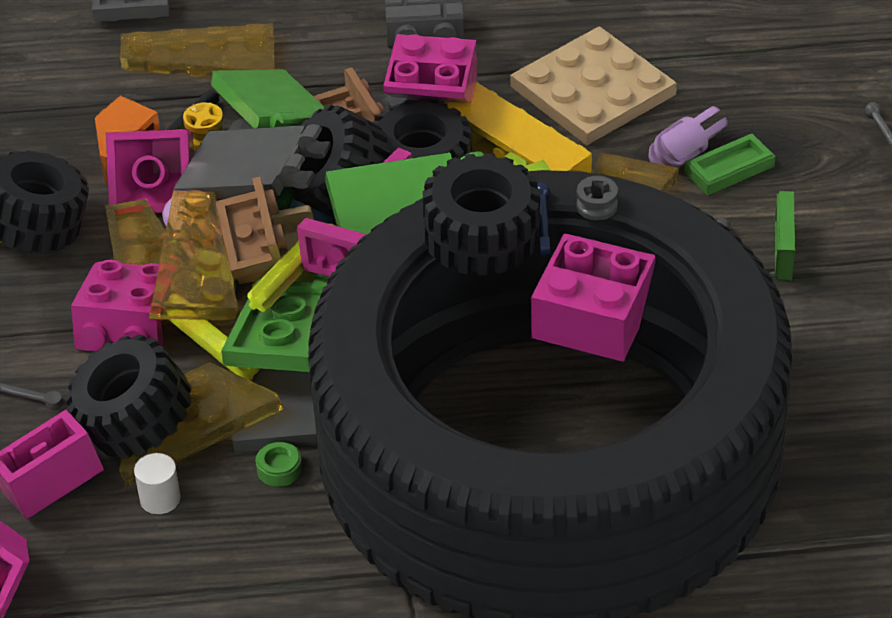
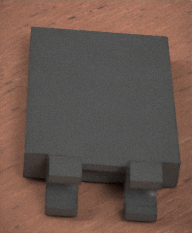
[173,124,332,200]
[230,312,317,453]

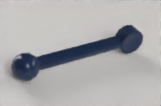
[537,182,550,255]

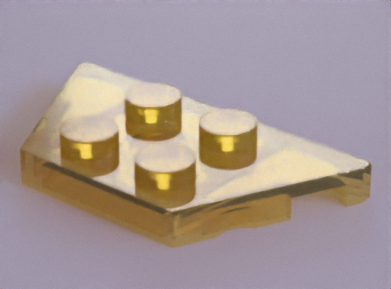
[119,362,283,487]

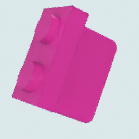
[71,260,177,351]

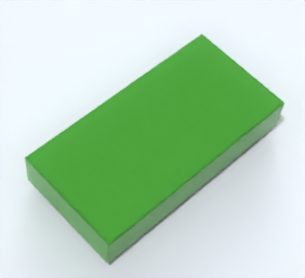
[684,134,776,196]
[775,191,795,281]

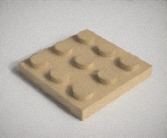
[510,26,677,145]

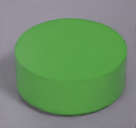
[256,442,302,487]

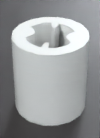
[134,453,181,514]

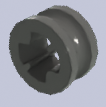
[577,176,618,221]

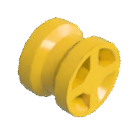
[183,102,224,151]

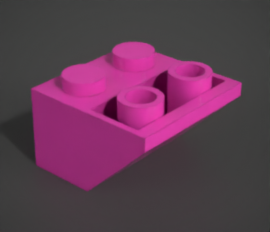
[383,34,477,103]
[531,233,656,362]
[0,410,104,520]

